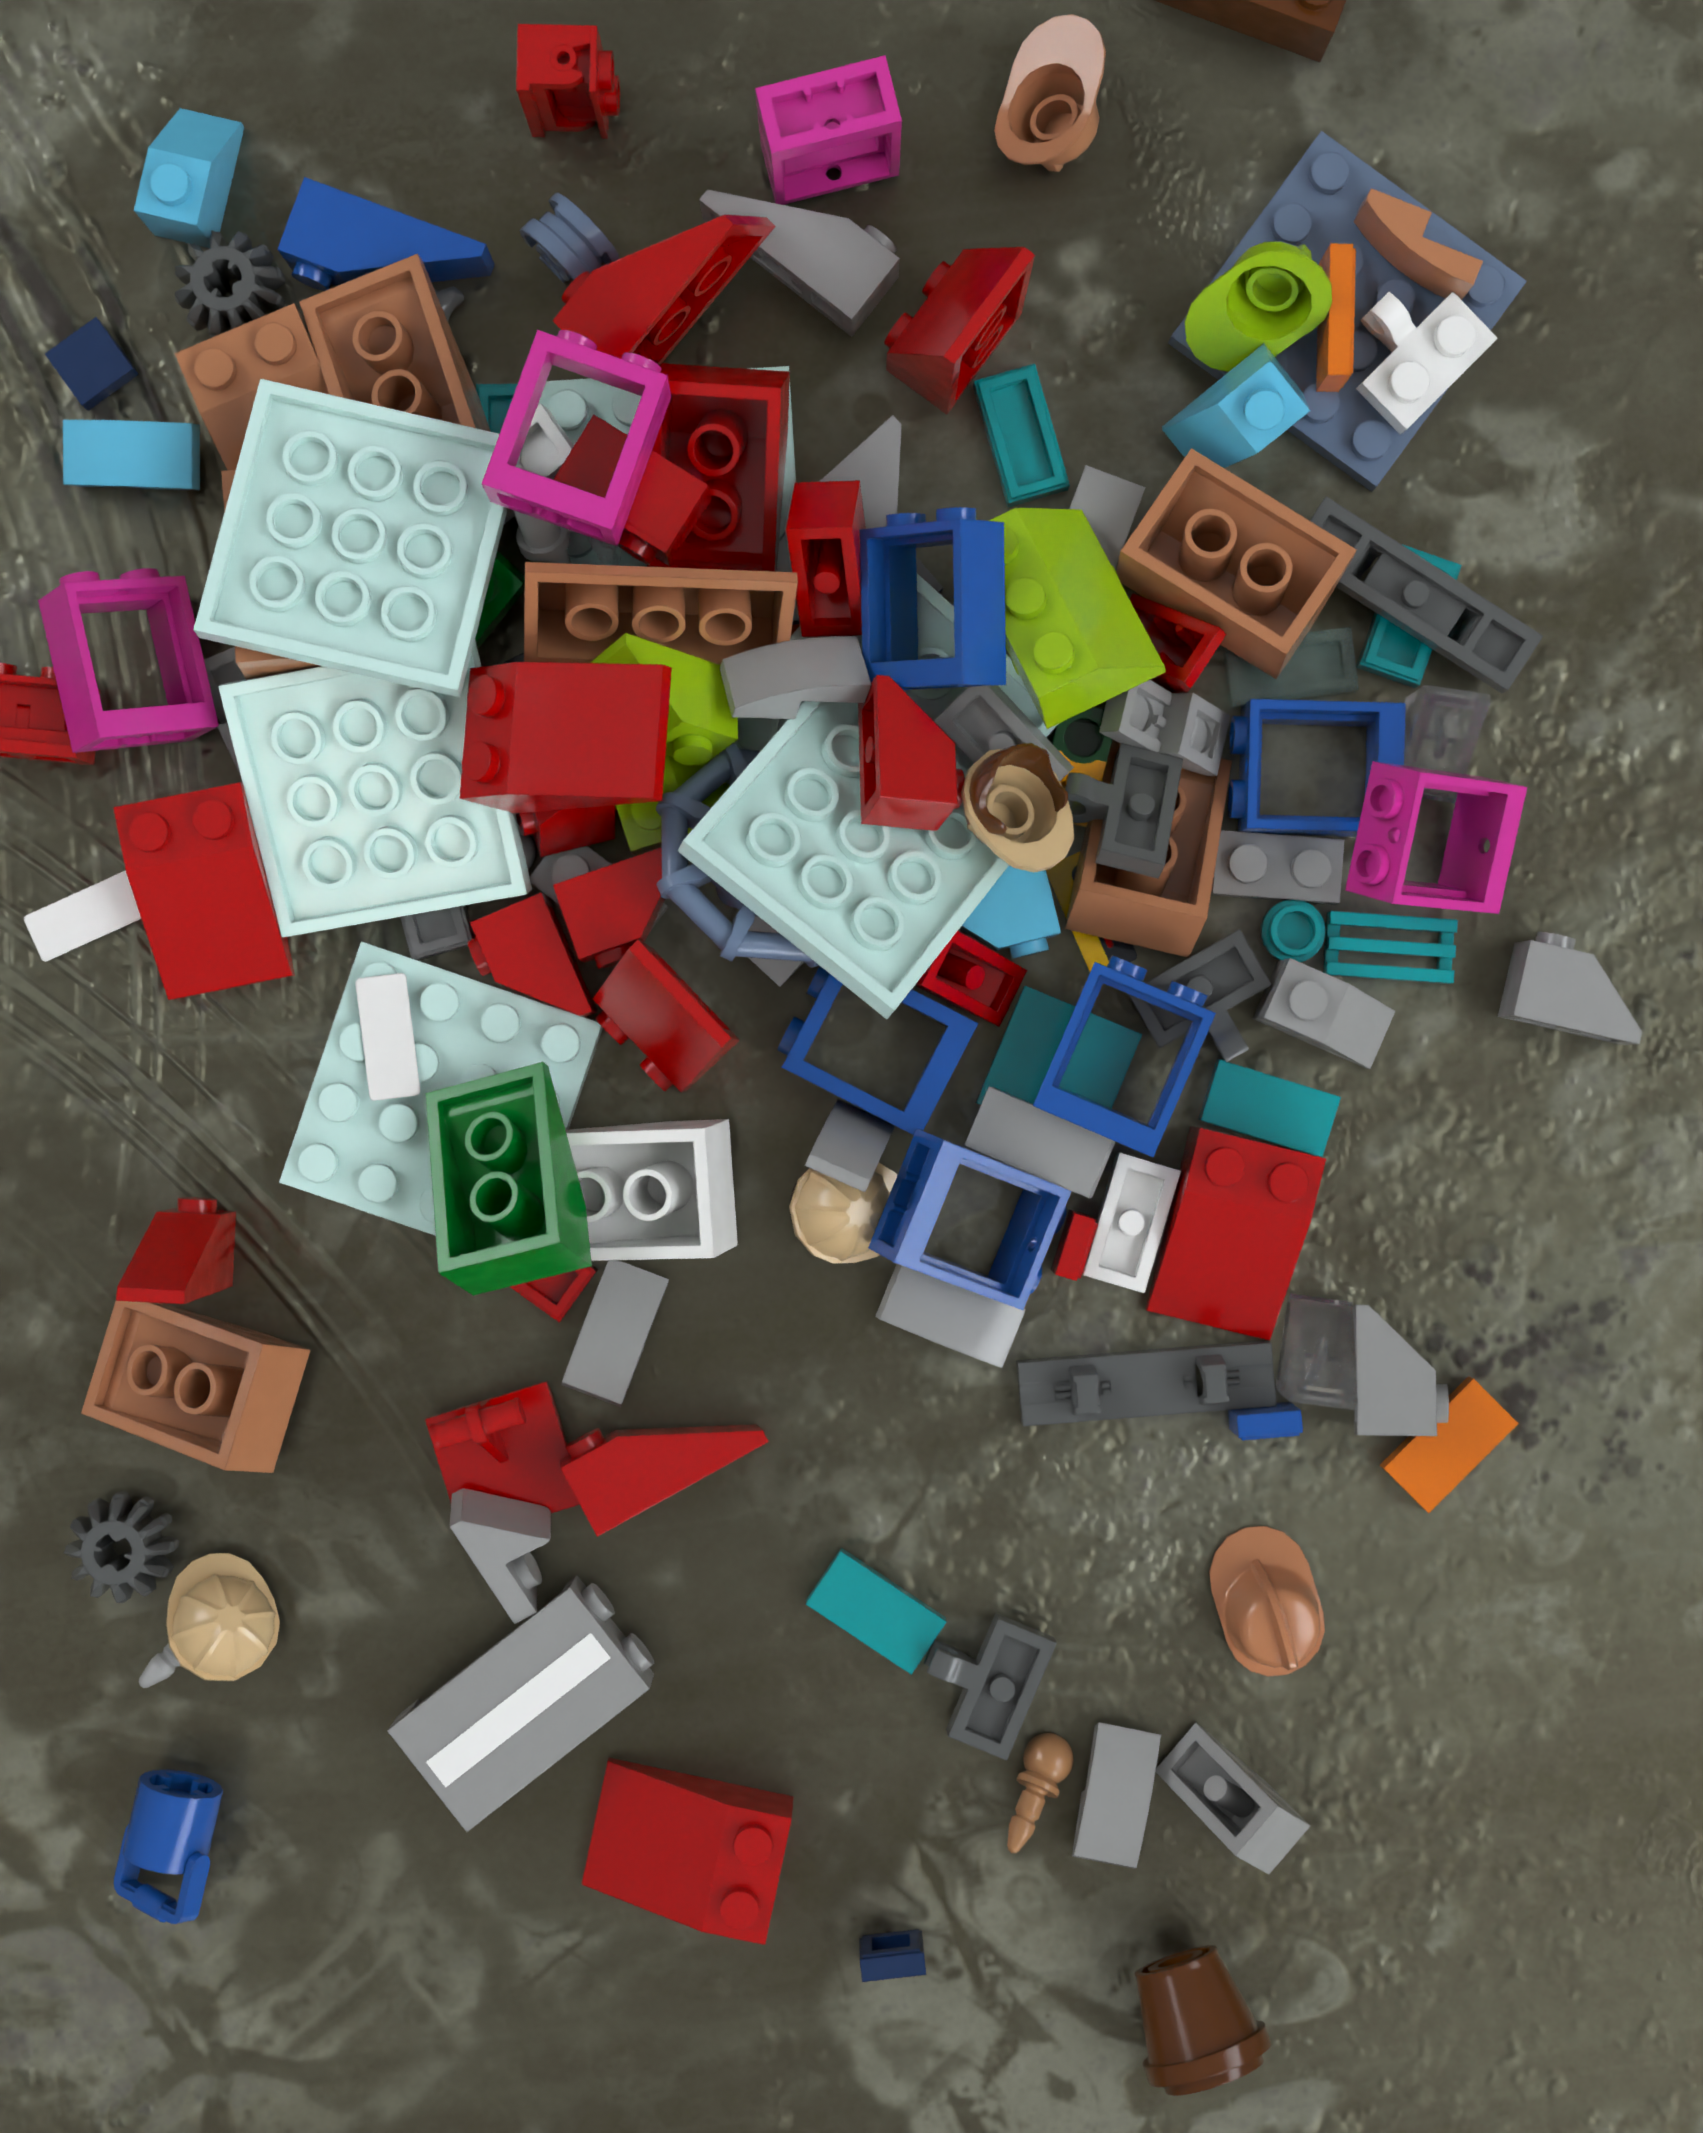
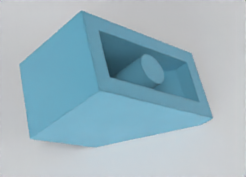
[133,108,244,248]
[1162,343,1310,468]
[959,866,1061,959]

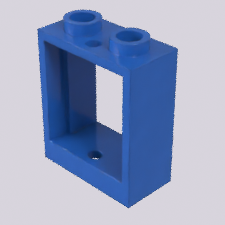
[860,507,1006,690]
[1228,699,1406,837]
[1033,955,1216,1157]
[777,966,978,1135]
[868,1128,1072,1310]

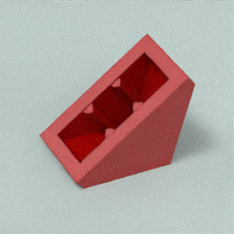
[1129,594,1227,693]

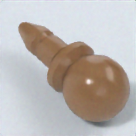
[1007,1733,1074,1853]

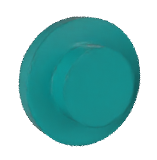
[1260,900,1326,962]

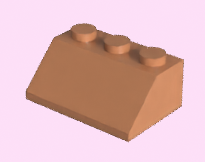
[1116,448,1357,679]

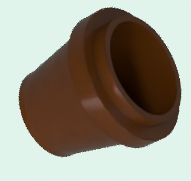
[1135,1945,1272,2096]

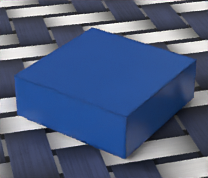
[1228,1402,1303,1441]

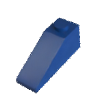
[277,177,495,291]

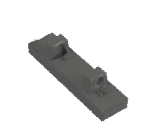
[1309,496,1543,694]
[1016,1340,1277,1427]

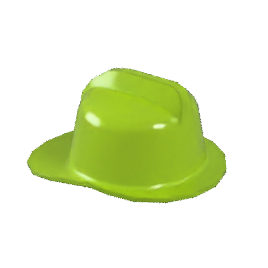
[1185,241,1332,372]

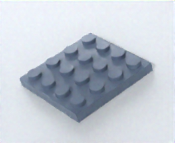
[1168,131,1527,492]

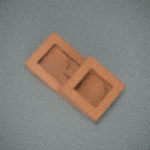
[1354,188,1483,300]

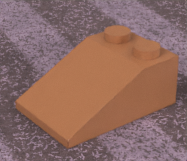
[299,254,490,431]
[174,303,329,470]
[1065,740,1232,958]
[81,1301,310,1473]

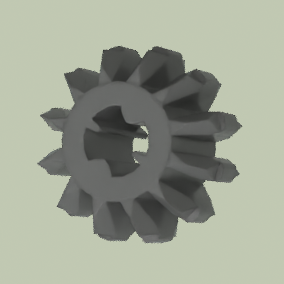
[175,231,286,338]
[64,1491,179,1603]

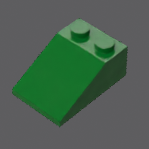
[425,1062,592,1296]

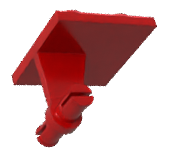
[425,1380,580,1513]

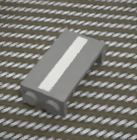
[387,1575,654,1832]

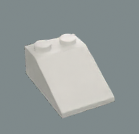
[566,1119,738,1261]

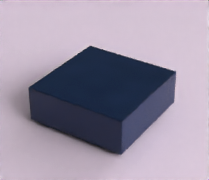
[45,317,139,411]
[859,1929,926,1982]

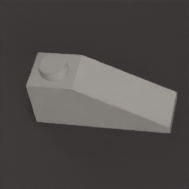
[699,189,900,337]

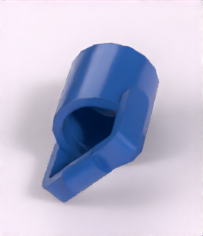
[114,1769,223,1924]

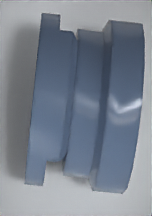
[519,192,620,283]

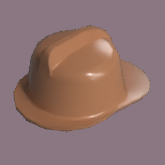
[994,14,1106,172]
[1209,1526,1325,1677]

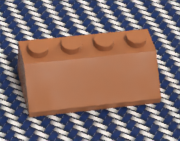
[524,562,798,665]

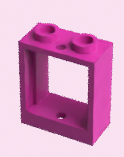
[755,55,902,205]
[482,330,671,546]
[38,568,219,753]
[1345,761,1527,914]

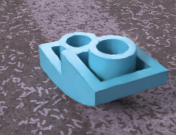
[63,420,200,490]

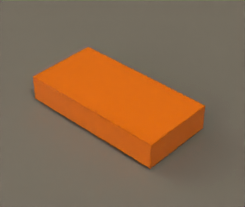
[1316,243,1356,392]
[1380,1376,1519,1513]

